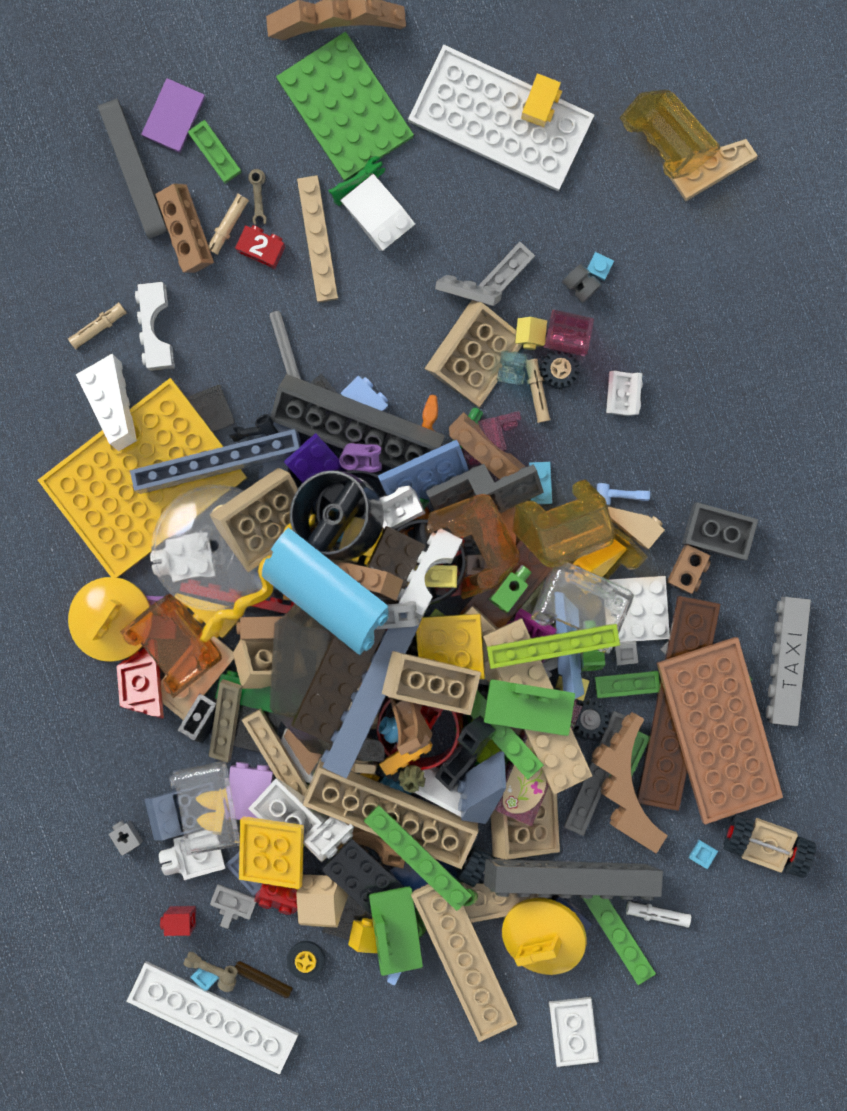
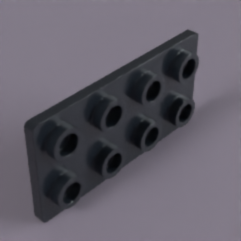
[322,839,404,915]

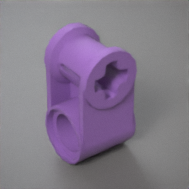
[339,443,382,472]

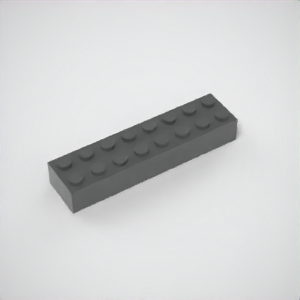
[270,374,445,468]
[484,859,663,900]

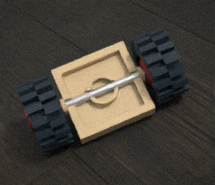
[723,814,816,878]

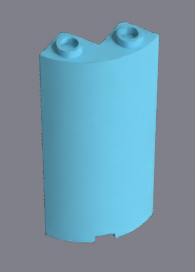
[262,527,389,655]

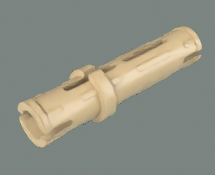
[208,194,249,255]
[68,302,127,349]
[525,359,551,423]

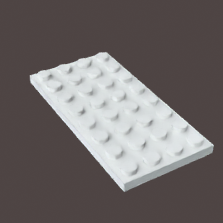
[408,45,594,192]

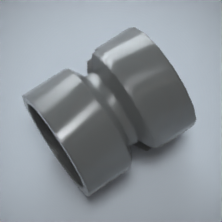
[562,263,602,303]

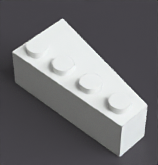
[76,354,137,451]

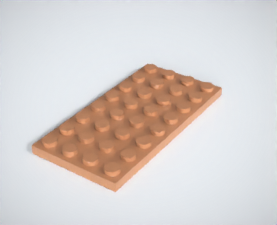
[657,637,783,824]

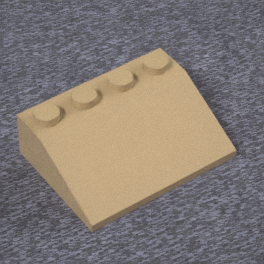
[425,300,522,408]
[209,468,316,572]
[491,770,560,860]

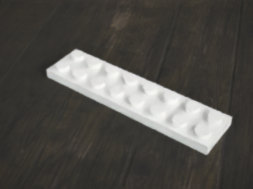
[126,961,298,1074]

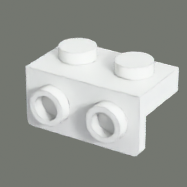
[606,371,643,416]
[380,486,425,530]
[304,817,354,862]

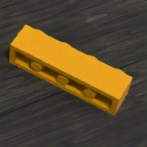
[379,741,433,776]

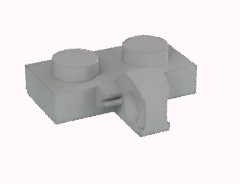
[210,884,256,929]

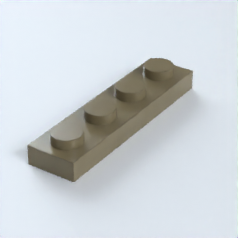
[209,679,243,763]

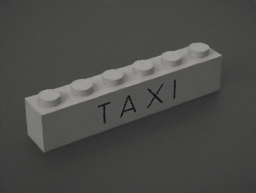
[766,597,811,726]

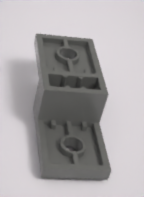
[426,464,544,520]

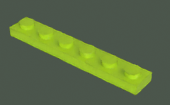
[487,623,620,669]

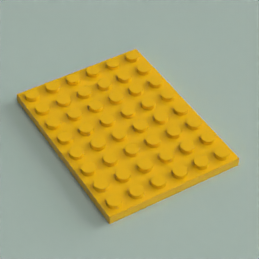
[38,378,247,578]

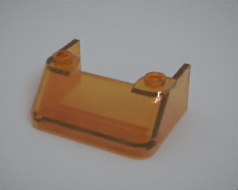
[427,494,520,599]

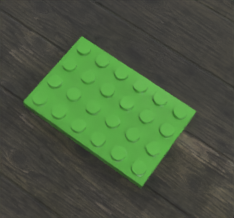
[276,31,414,182]

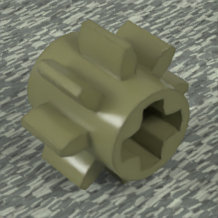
[399,765,426,792]

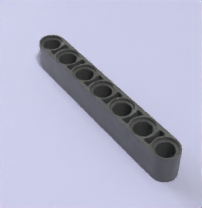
[98,98,168,239]

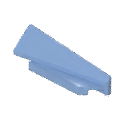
[554,593,584,699]

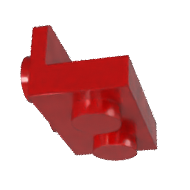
[254,883,298,915]

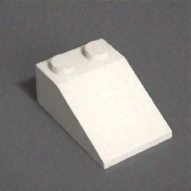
[340,174,415,251]
[248,778,328,844]

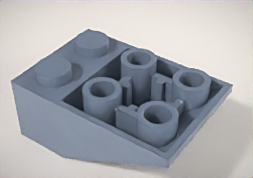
[144,782,215,840]

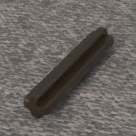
[235,961,293,998]

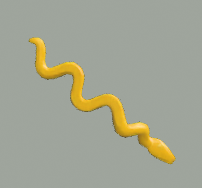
[200,514,316,643]

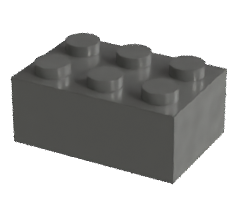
[682,502,758,561]

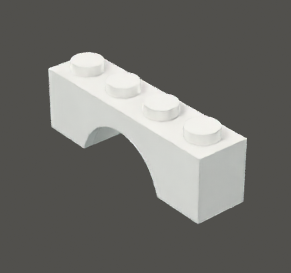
[135,282,175,371]
[397,528,463,620]

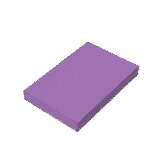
[141,78,205,153]

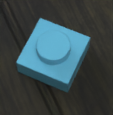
[587,252,614,281]

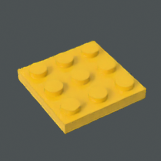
[416,614,485,679]
[239,816,304,889]

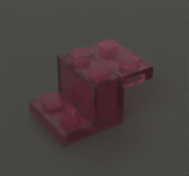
[544,310,594,356]
[463,411,521,465]

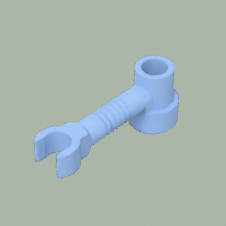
[594,483,650,506]

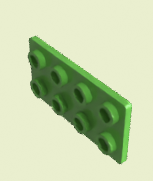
[484,679,575,736]
[369,886,423,976]

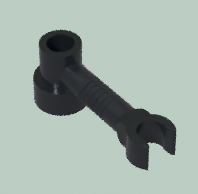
[229,414,279,442]

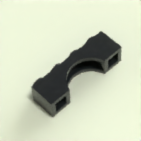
[435,715,496,791]

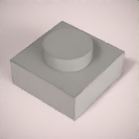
[615,641,638,665]

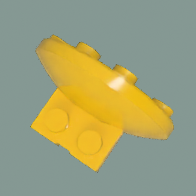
[68,577,153,661]
[502,897,587,975]

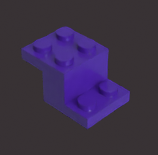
[284,433,346,483]

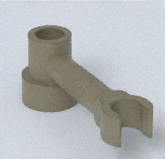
[248,169,267,225]
[183,952,238,992]

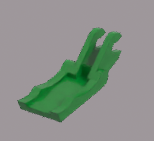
[328,156,386,206]

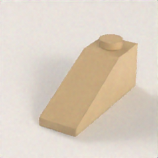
[598,505,665,550]

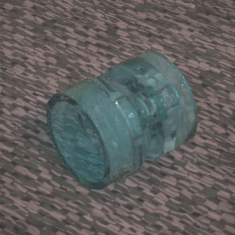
[497,351,528,385]

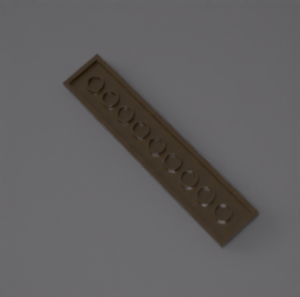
[291,526,426,744]

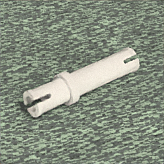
[626,901,691,928]

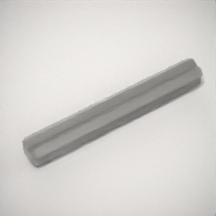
[270,311,301,379]

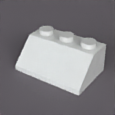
[414,766,470,822]

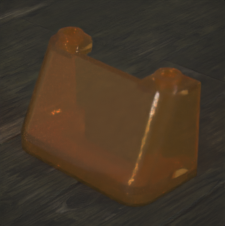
[120,594,222,698]

